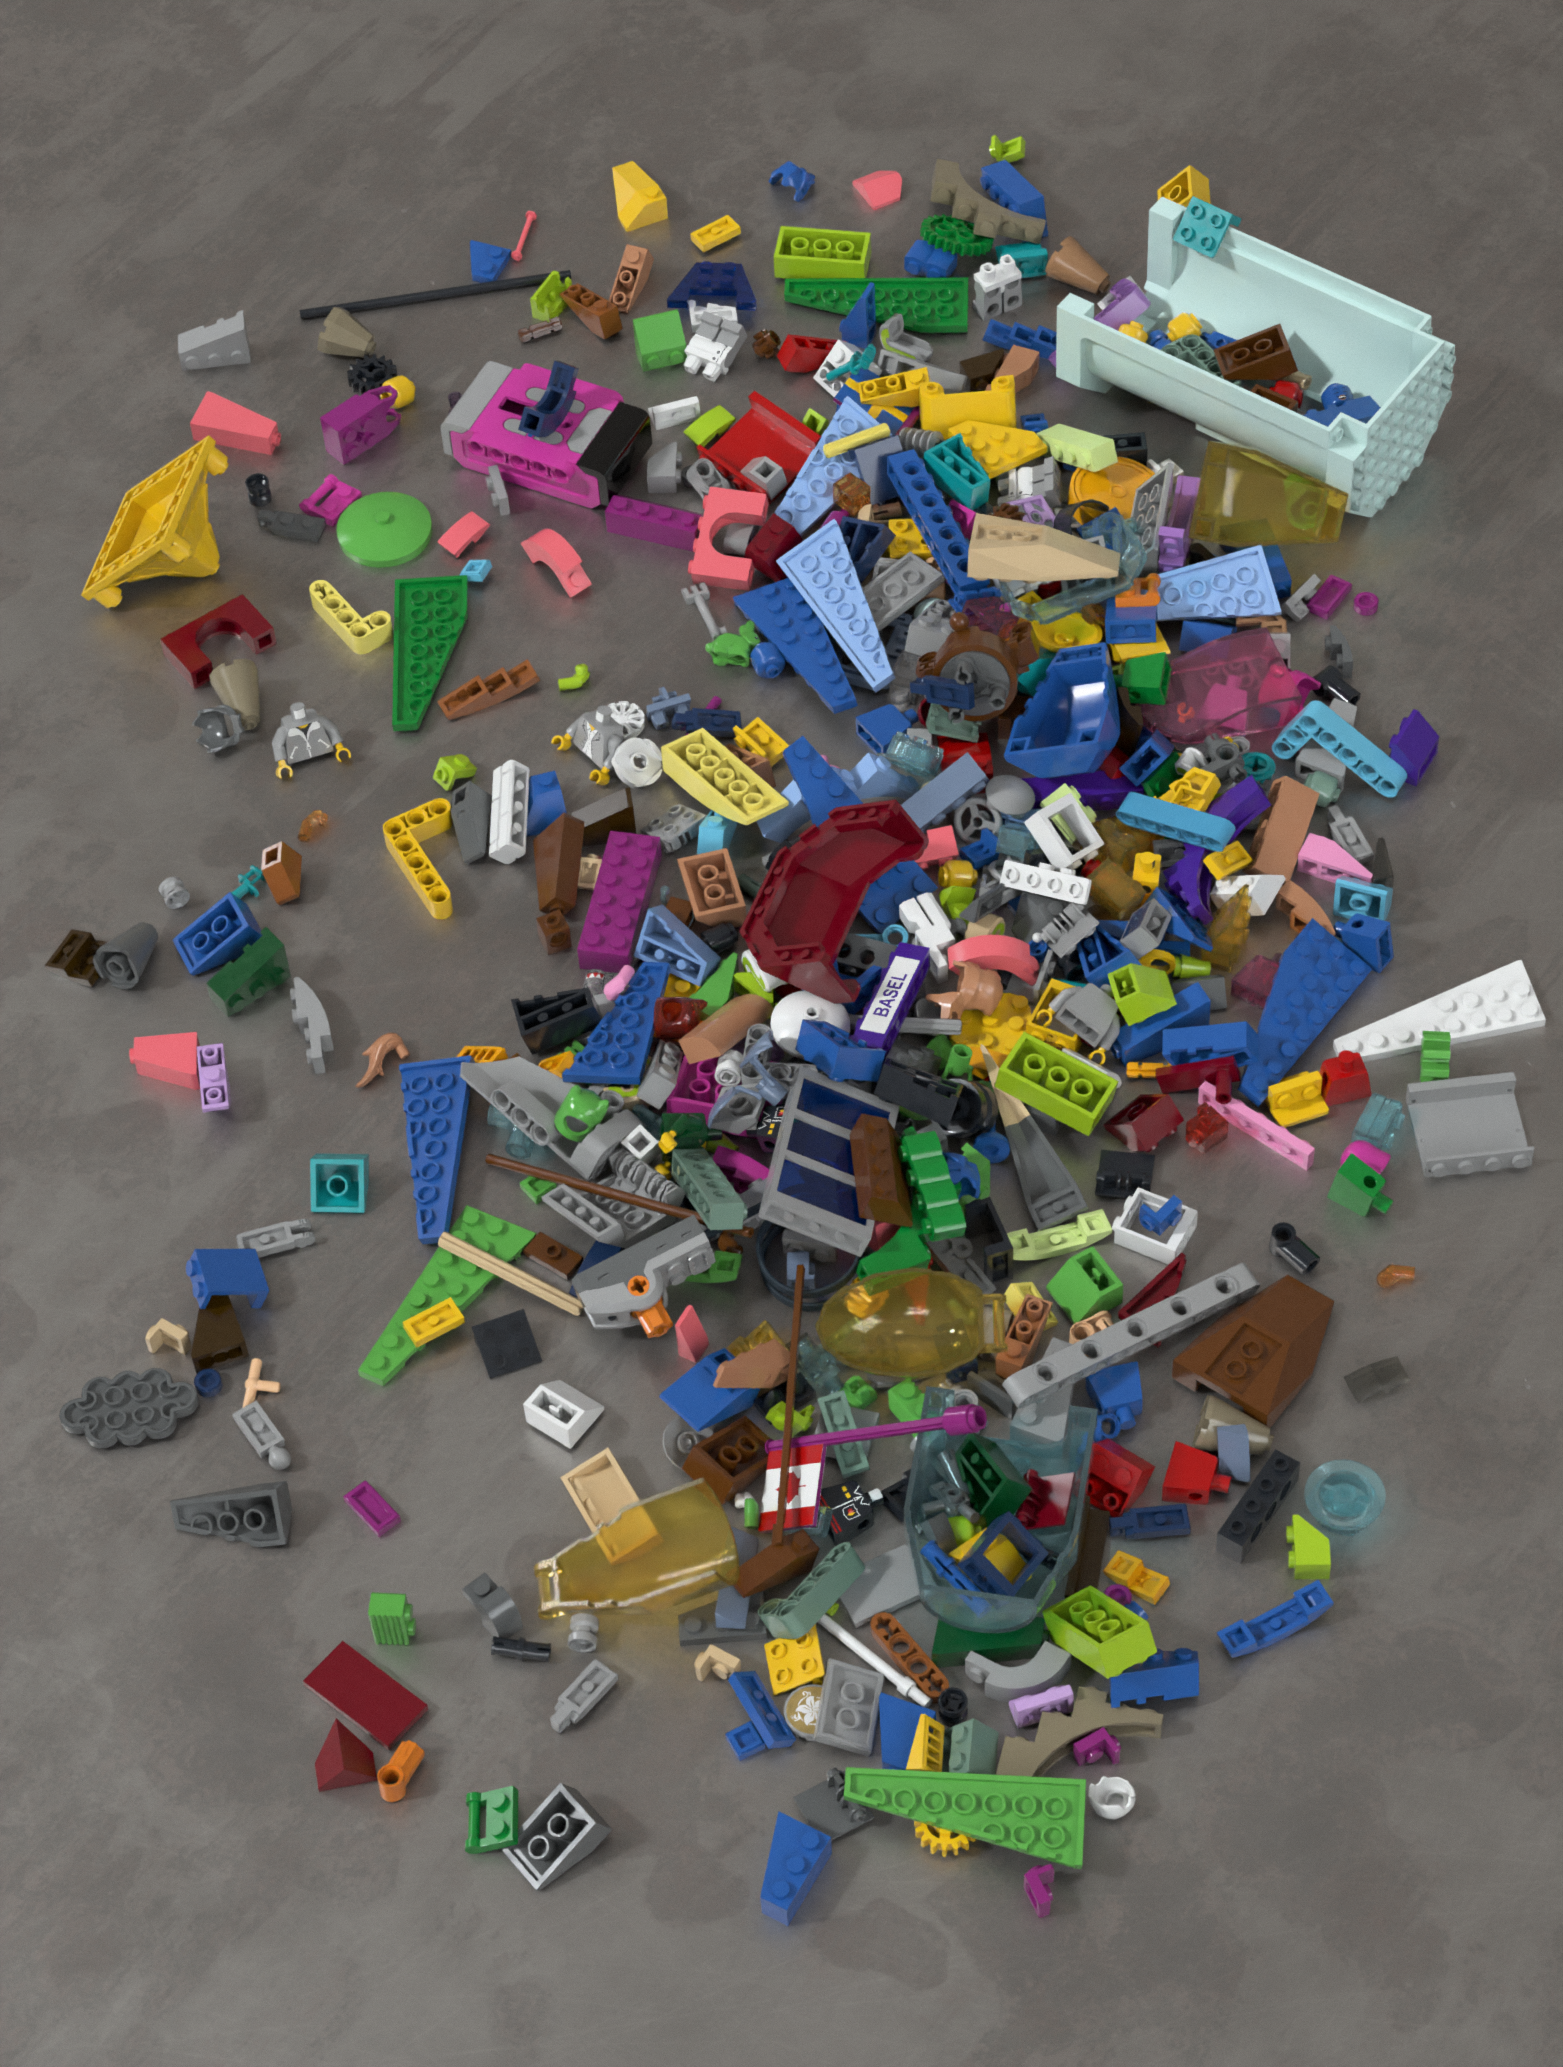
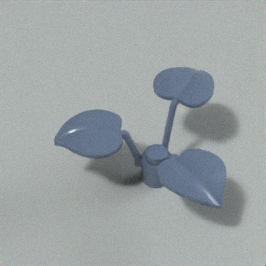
[707,1029,788,1130]

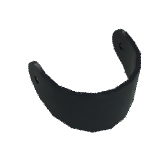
[1053,499,1109,535]

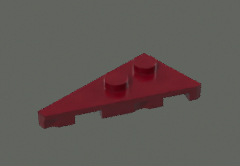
[1118,1252,1187,1348]

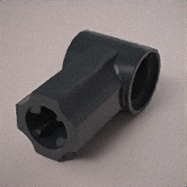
[1312,665,1361,706]
[1269,1222,1320,1275]

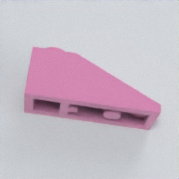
[1297,833,1373,884]

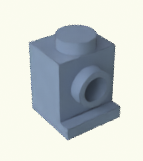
[787,1251,815,1290]

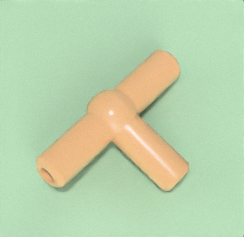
[242,1358,281,1408]

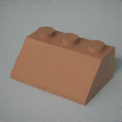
[677,848,746,928]

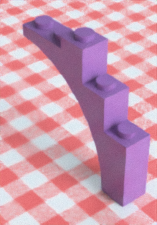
[1158,475,1203,573]

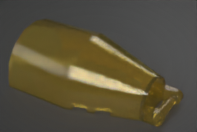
[534,1477,740,1620]

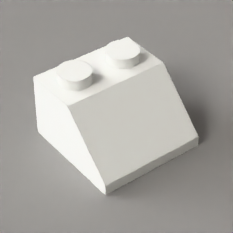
[1210,875,1286,917]

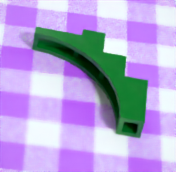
[856,1126,962,1295]

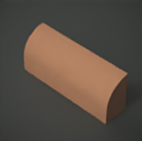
[1242,776,1320,886]
[678,994,774,1064]

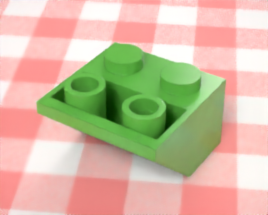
[1046,1246,1123,1324]

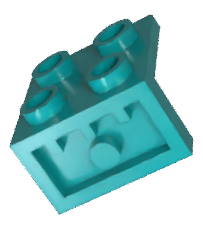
[1173,196,1242,258]
[995,242,1048,278]

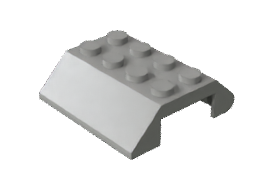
[542,1148,685,1249]

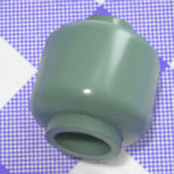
[1303,771,1341,808]

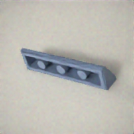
[715,1527,759,1629]

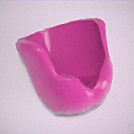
[1340,1140,1391,1174]

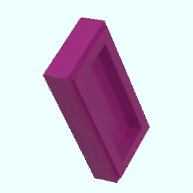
[1306,574,1352,620]
[343,1480,401,1537]

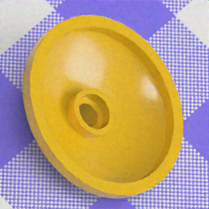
[1029,609,1102,653]

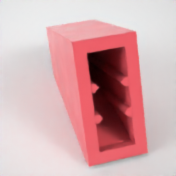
[129,1032,200,1090]

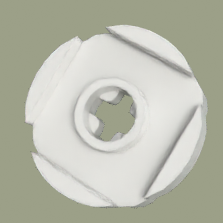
[611,737,662,789]

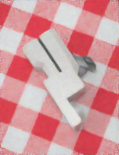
[899,893,967,984]

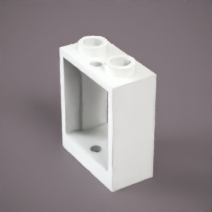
[1024,793,1105,872]
[1112,1187,1198,1265]

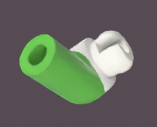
[735,1492,759,1529]

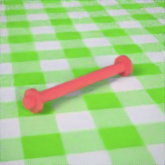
[511,211,537,261]

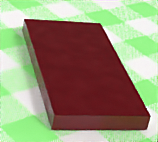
[303,1641,429,1750]

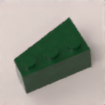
[206,927,291,1017]
[955,1433,1032,1533]

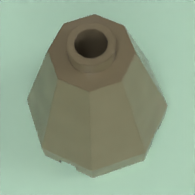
[317,307,377,357]

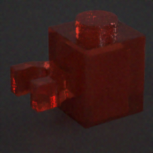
[1185,1102,1229,1155]

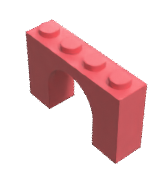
[688,487,769,591]

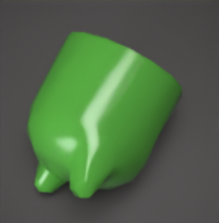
[554,1085,609,1142]

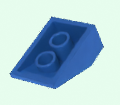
[172,892,263,976]

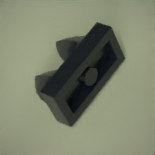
[754,1372,816,1425]

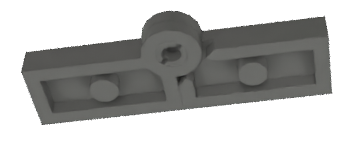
[925,1237,997,1307]

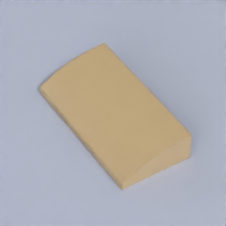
[560,1448,665,1566]

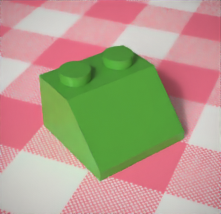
[633,309,687,372]

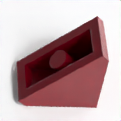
[315,1718,377,1792]

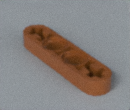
[870,1612,949,1704]

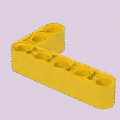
[383,798,453,919]

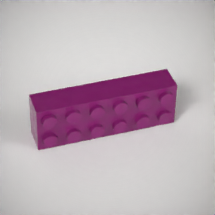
[577,831,662,974]

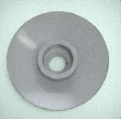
[662,1416,713,1469]

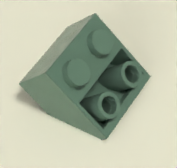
[942,1718,999,1775]

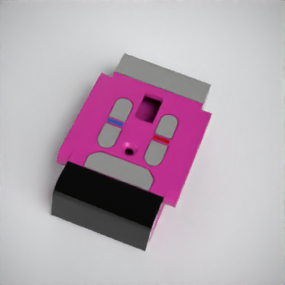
[441,361,653,509]

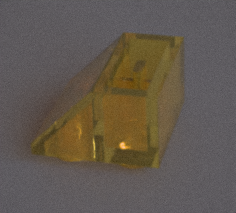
[1087,858,1146,921]

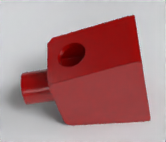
[1319,1050,1372,1107]
[1162,1441,1232,1505]

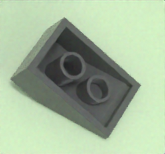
[501,1783,612,1891]

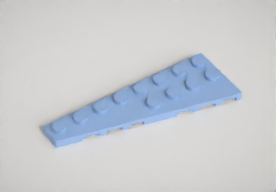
[774,396,892,537]

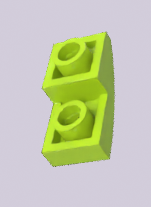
[683,405,736,447]

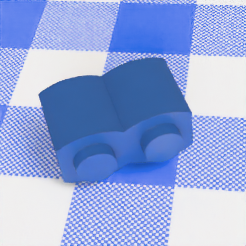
[904,240,958,278]

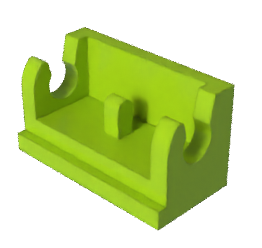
[530,270,572,322]

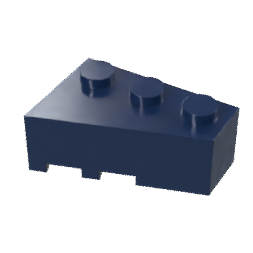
[840,516,896,584]

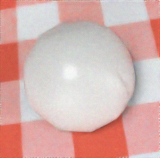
[1088,1776,1136,1820]

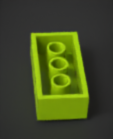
[773,226,872,279]
[994,1032,1119,1136]
[1042,1585,1157,1679]

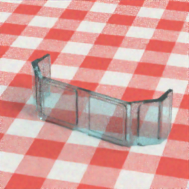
[998,524,1148,625]

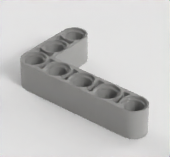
[741,1024,872,1101]

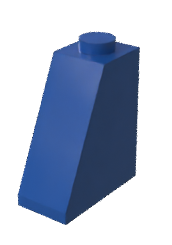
[1119,729,1175,786]
[879,1692,936,1770]

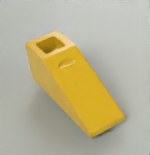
[858,367,932,407]

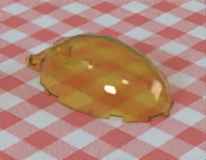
[815,1268,1008,1380]

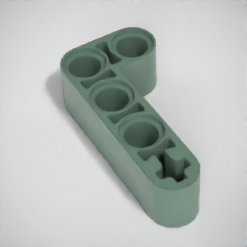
[1161,334,1241,387]
[757,1542,865,1639]

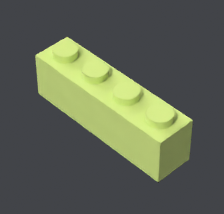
[1036,424,1118,472]

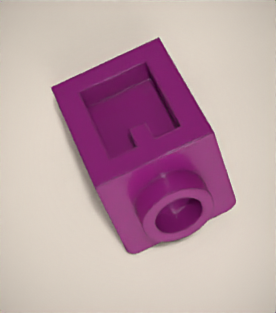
[1073,1727,1121,1767]
[1024,1864,1054,1918]

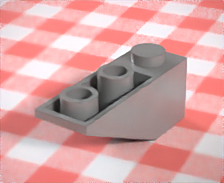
[637,1040,683,1109]

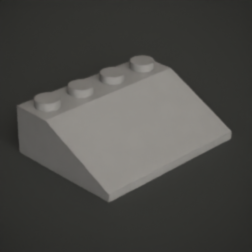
[1120,462,1174,578]

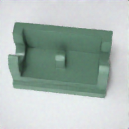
[926,703,982,743]

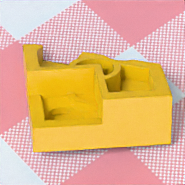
[1153,767,1221,812]

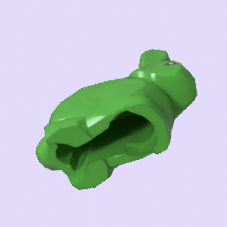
[705,620,761,667]

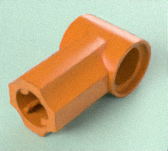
[377,1740,425,1802]

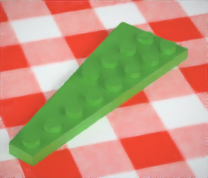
[844,1767,1086,1869]

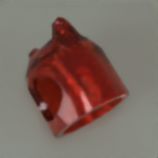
[654,997,708,1039]

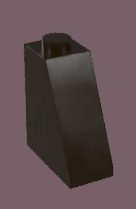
[572,787,636,847]
[191,1295,249,1374]

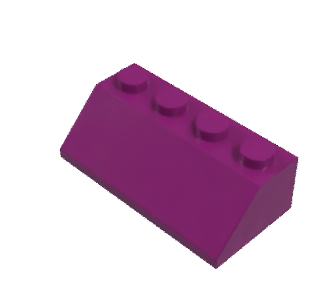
[605,495,704,552]

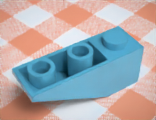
[697,810,738,854]

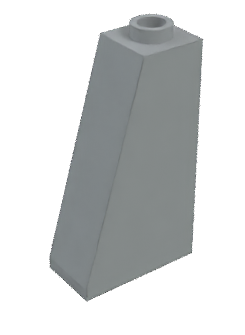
[1295,698,1357,793]

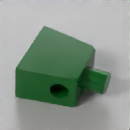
[1113,652,1172,705]
[1327,1153,1394,1216]

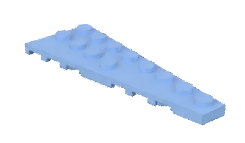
[776,519,896,693]
[1072,545,1282,624]

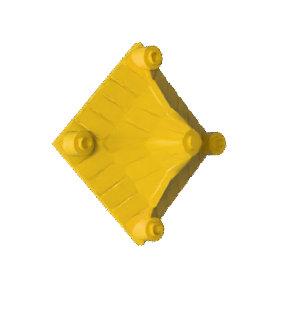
[81,435,229,609]

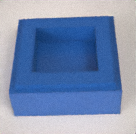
[725,1721,765,1761]

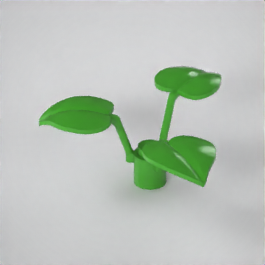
[898,1034,1000,1120]

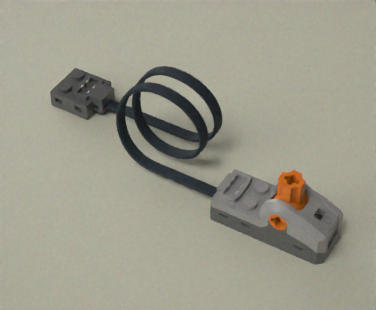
[571,1122,949,1338]

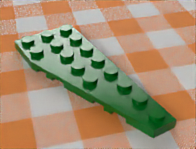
[784,277,968,333]
[392,575,468,731]

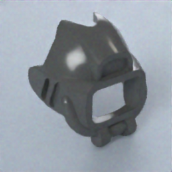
[192,704,245,753]

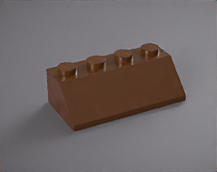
[849,1113,913,1227]

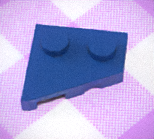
[470,240,511,283]

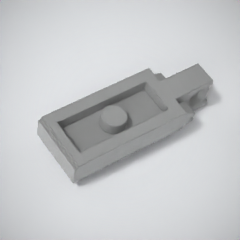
[1327,805,1374,864]
[550,1659,619,1733]

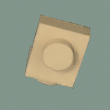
[145,1318,192,1355]

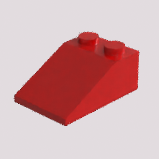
[937,732,993,794]

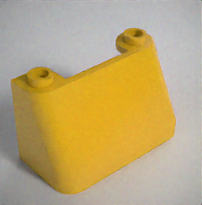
[919,375,1017,440]

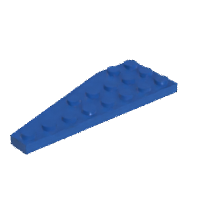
[1237,918,1372,1107]

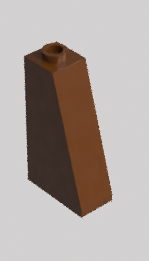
[533,812,585,916]

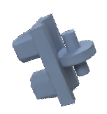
[645,687,691,730]

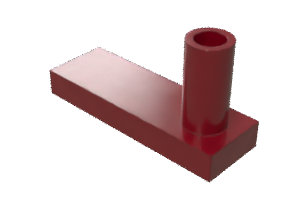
[1156,1056,1241,1104]

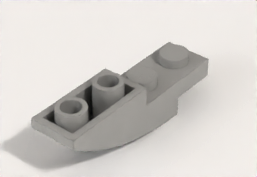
[877,349,968,394]
[290,977,334,1074]

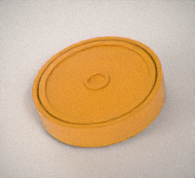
[1067,457,1155,527]

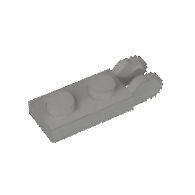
[236,1218,316,1258]

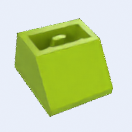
[1107,963,1177,1026]

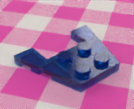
[667,261,757,311]

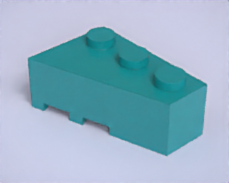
[924,433,990,511]

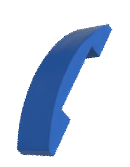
[1217,1580,1334,1658]

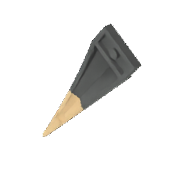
[980,1044,1089,1231]

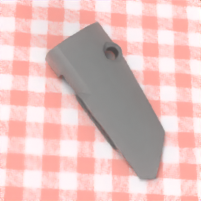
[460,1056,646,1182]

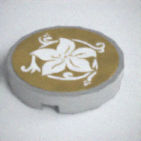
[783,1684,822,1741]

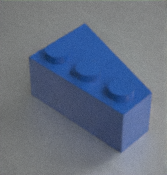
[1076,925,1142,989]
[795,1019,886,1082]

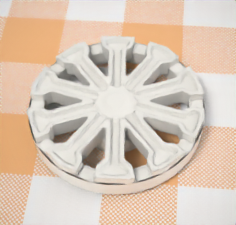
[608,701,645,741]

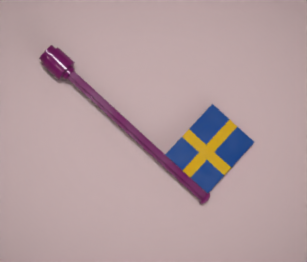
[819,368,920,529]

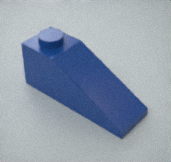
[839,282,877,349]

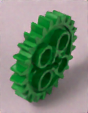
[920,214,994,257]

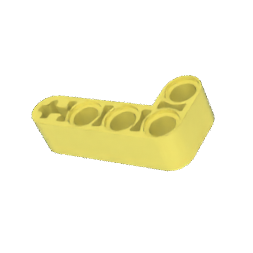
[309,580,393,655]

